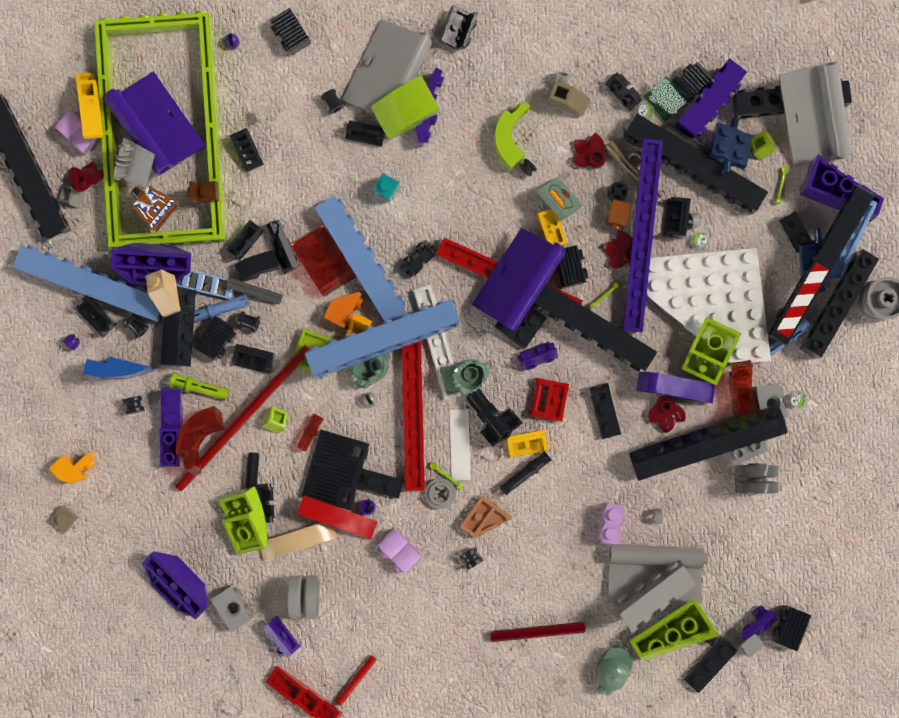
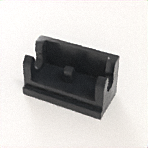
[663,197,691,239]
[75,295,117,337]
[232,344,276,374]
[481,409,523,447]

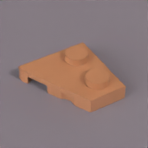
[459,496,512,538]

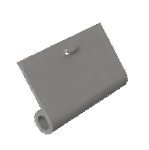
[342,20,433,113]
[778,62,851,165]
[608,544,708,606]

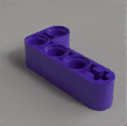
[636,371,716,404]

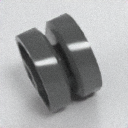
[735,463,779,493]

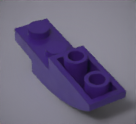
[416,68,445,147]
[160,388,183,467]

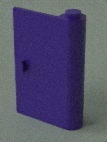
[104,71,205,176]
[471,227,566,332]

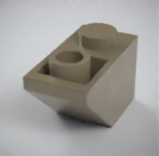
[547,80,590,116]

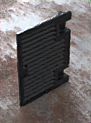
[301,430,369,511]

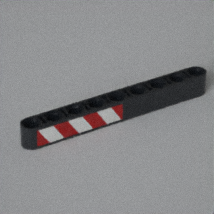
[768,185,874,346]

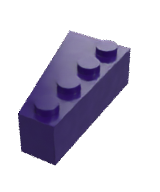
[675,58,747,138]
[799,154,884,222]

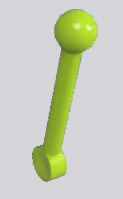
[774,166,789,205]
[588,282,620,310]
[430,462,463,490]

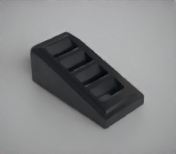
[230,128,264,172]

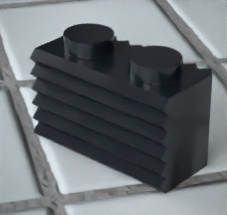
[270,8,311,55]
[667,61,713,107]
[557,245,588,289]
[194,316,237,361]
[772,605,812,652]

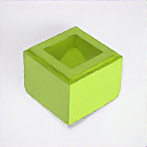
[751,131,777,160]
[262,406,288,433]

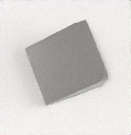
[57,184,85,208]
[741,634,764,657]

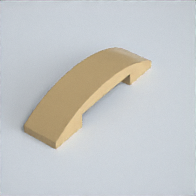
[261,523,338,561]

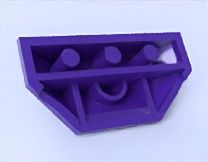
[111,243,191,285]
[142,551,208,619]

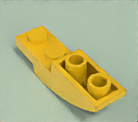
[75,72,103,139]

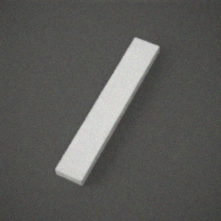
[413,285,463,400]

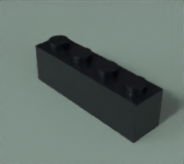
[160,288,196,367]

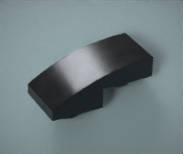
[235,250,279,282]

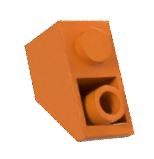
[324,292,364,329]

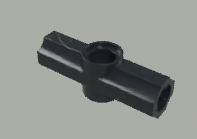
[466,388,512,442]

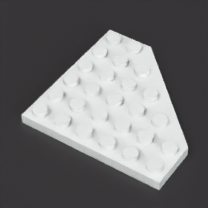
[646,248,771,365]

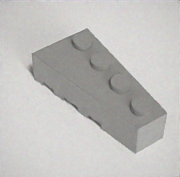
[615,561,696,633]

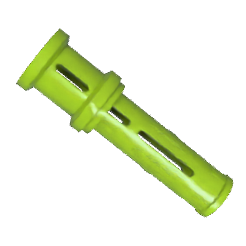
[169,372,229,401]

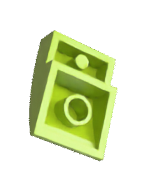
[371,75,439,141]
[681,317,742,386]
[218,486,267,555]

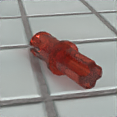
[297,413,324,451]

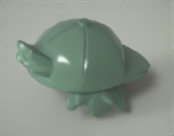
[348,352,392,389]
[443,359,490,395]
[596,647,633,696]

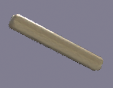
[604,142,662,200]

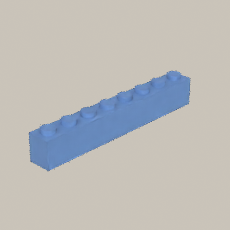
[314,196,411,322]
[12,245,162,323]
[305,300,460,380]

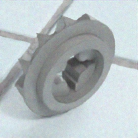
[425,478,456,509]

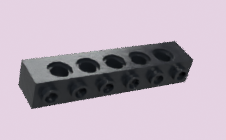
[732,78,852,120]
[799,249,879,359]

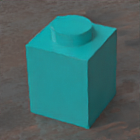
[373,173,400,202]

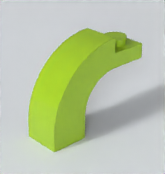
[494,101,530,171]

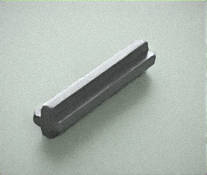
[226,278,283,304]

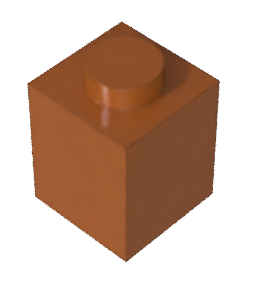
[606,199,632,230]

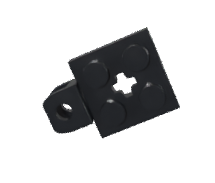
[493,307,547,349]

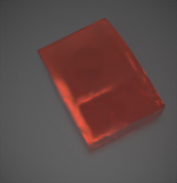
[291,225,356,297]

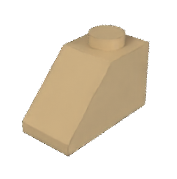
[145,270,180,317]

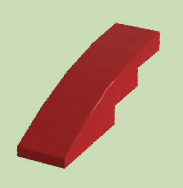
[297,496,378,540]
[266,666,343,718]

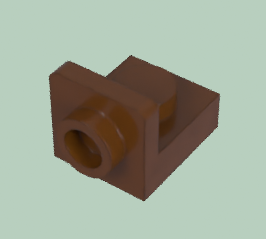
[187,181,219,203]

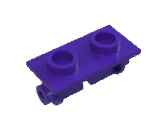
[517,342,558,371]

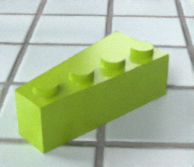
[630,598,720,661]

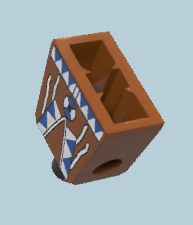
[130,186,180,232]

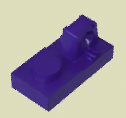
[741,605,778,641]
[263,616,301,658]

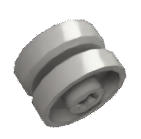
[859,277,899,321]
[287,575,320,619]

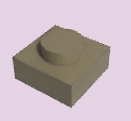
[50,505,78,533]

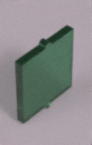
[644,76,688,122]

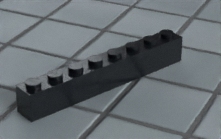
[0,93,71,239]
[623,113,768,214]
[532,283,657,372]
[628,404,788,481]

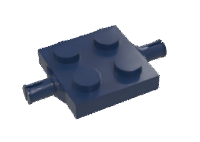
[709,118,752,175]
[799,228,841,292]

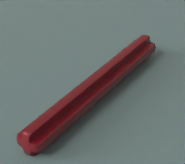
[490,622,586,642]

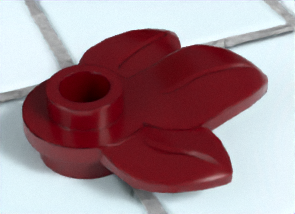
[572,133,606,168]
[68,161,104,192]
[602,230,632,269]
[647,395,686,433]

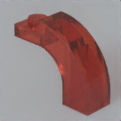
[729,360,758,418]
[176,406,224,475]

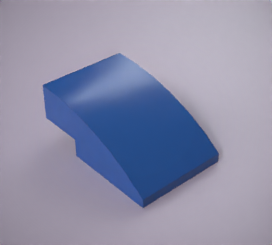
[83,356,154,379]

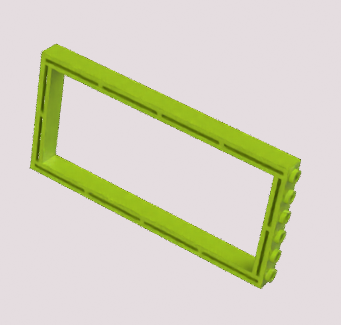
[94,10,227,249]

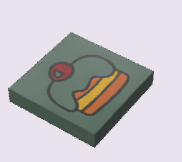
[537,177,583,221]

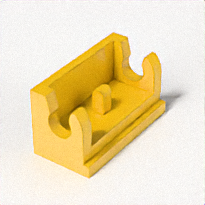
[536,209,568,247]
[506,430,548,458]

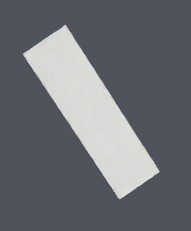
[450,409,471,481]

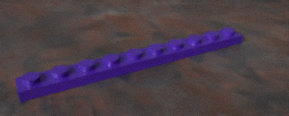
[623,139,663,332]

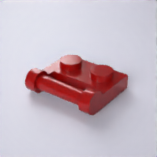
[528,378,569,422]

